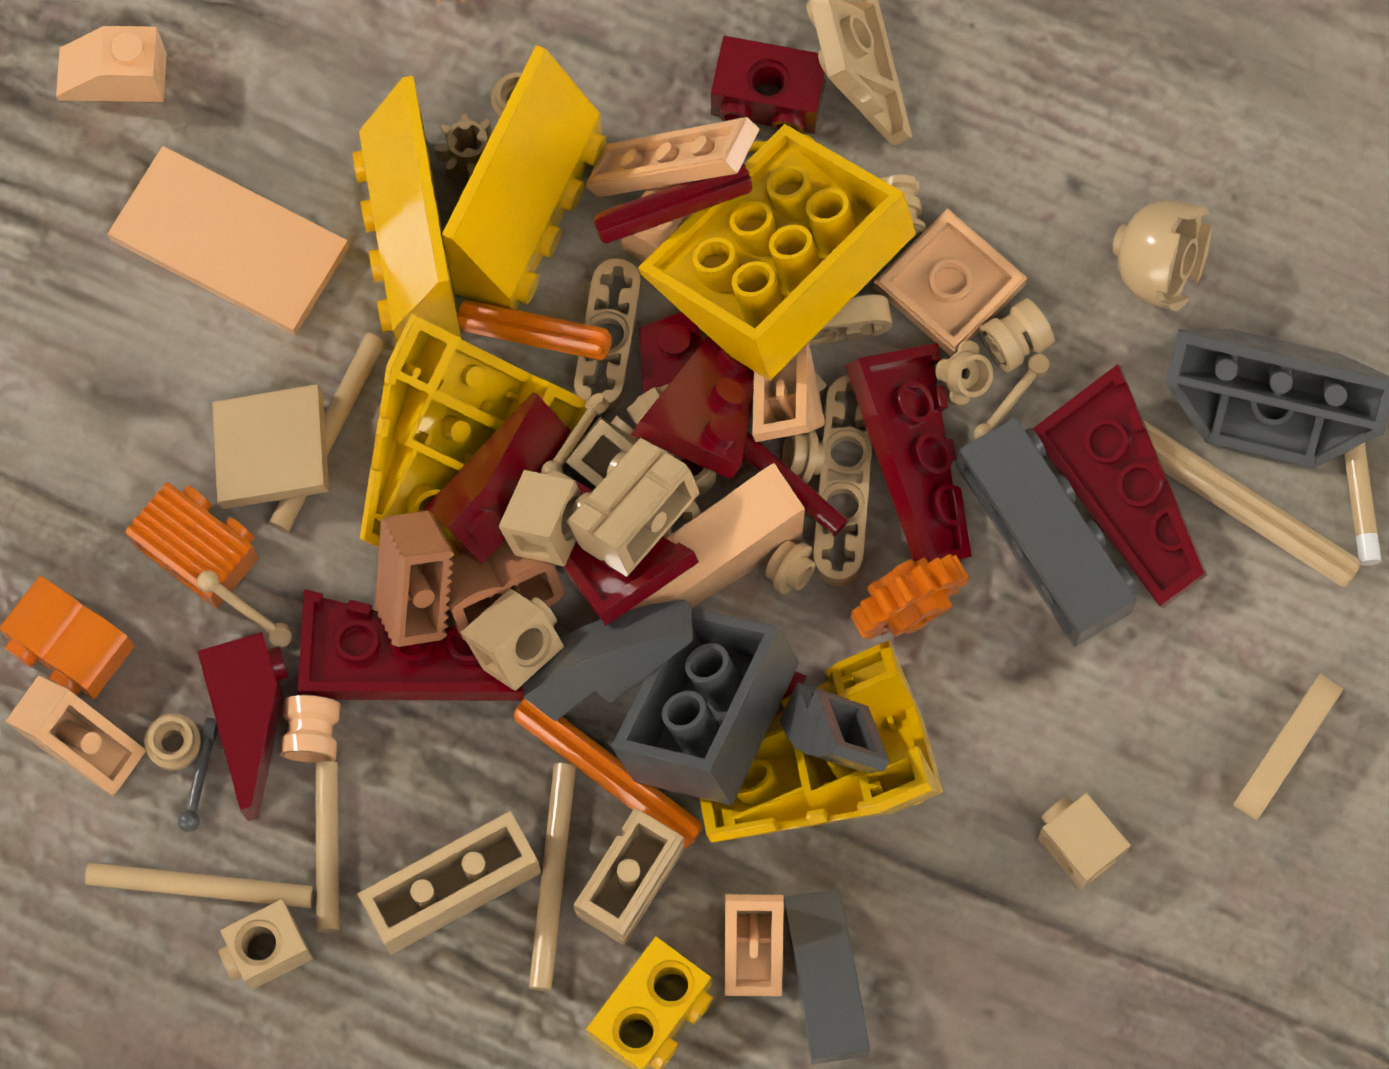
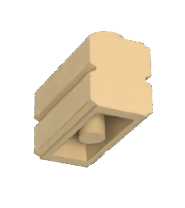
[567,438,700,577]
[574,808,684,945]

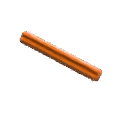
[513,698,702,848]

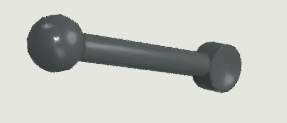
[178,717,218,832]

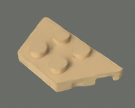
[806,0,912,146]

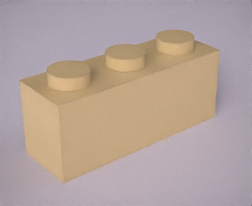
[357,811,541,955]

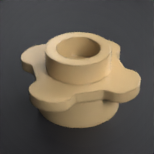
[936,340,993,406]

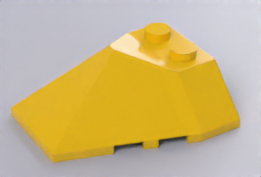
[360,313,587,559]
[699,640,943,843]

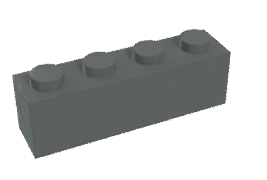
[956,417,1137,647]

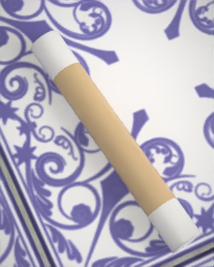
[1344,442,1382,566]

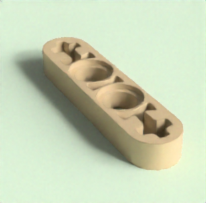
[813,375,872,587]

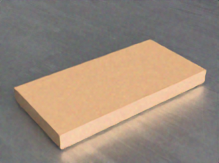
[107,146,349,336]

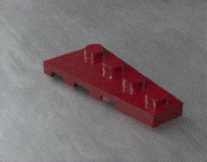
[845,343,972,563]
[1032,364,1208,608]
[297,589,524,701]

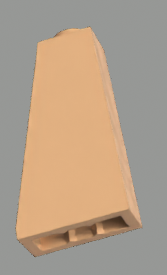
[630,463,805,610]

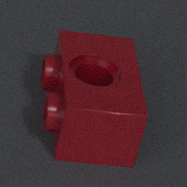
[710,35,827,134]

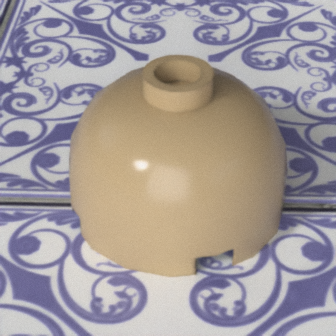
[1113,199,1211,311]

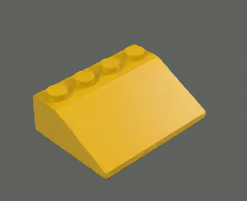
[442,45,607,310]
[352,76,461,344]
[638,124,916,381]

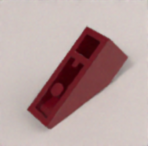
[421,392,571,564]
[197,632,289,821]

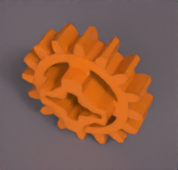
[850,554,970,640]

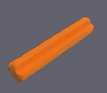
[457,300,612,360]

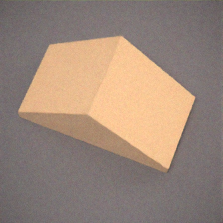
[752,343,825,442]
[725,894,784,996]

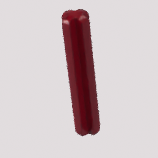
[594,163,752,244]

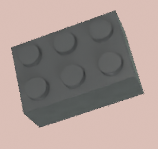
[611,608,800,806]

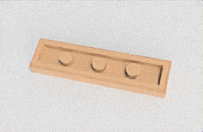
[585,117,760,198]

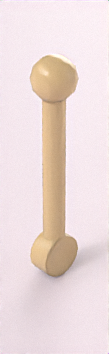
[974,354,1050,440]
[541,393,609,474]
[197,570,292,647]

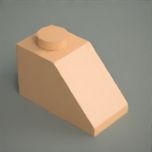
[56,26,167,102]
[5,675,146,796]

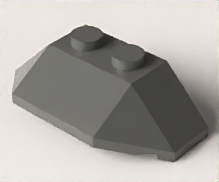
[1165,329,1389,468]

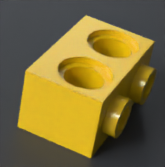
[586,936,714,1069]

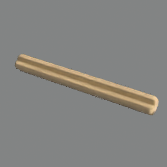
[1144,421,1361,587]

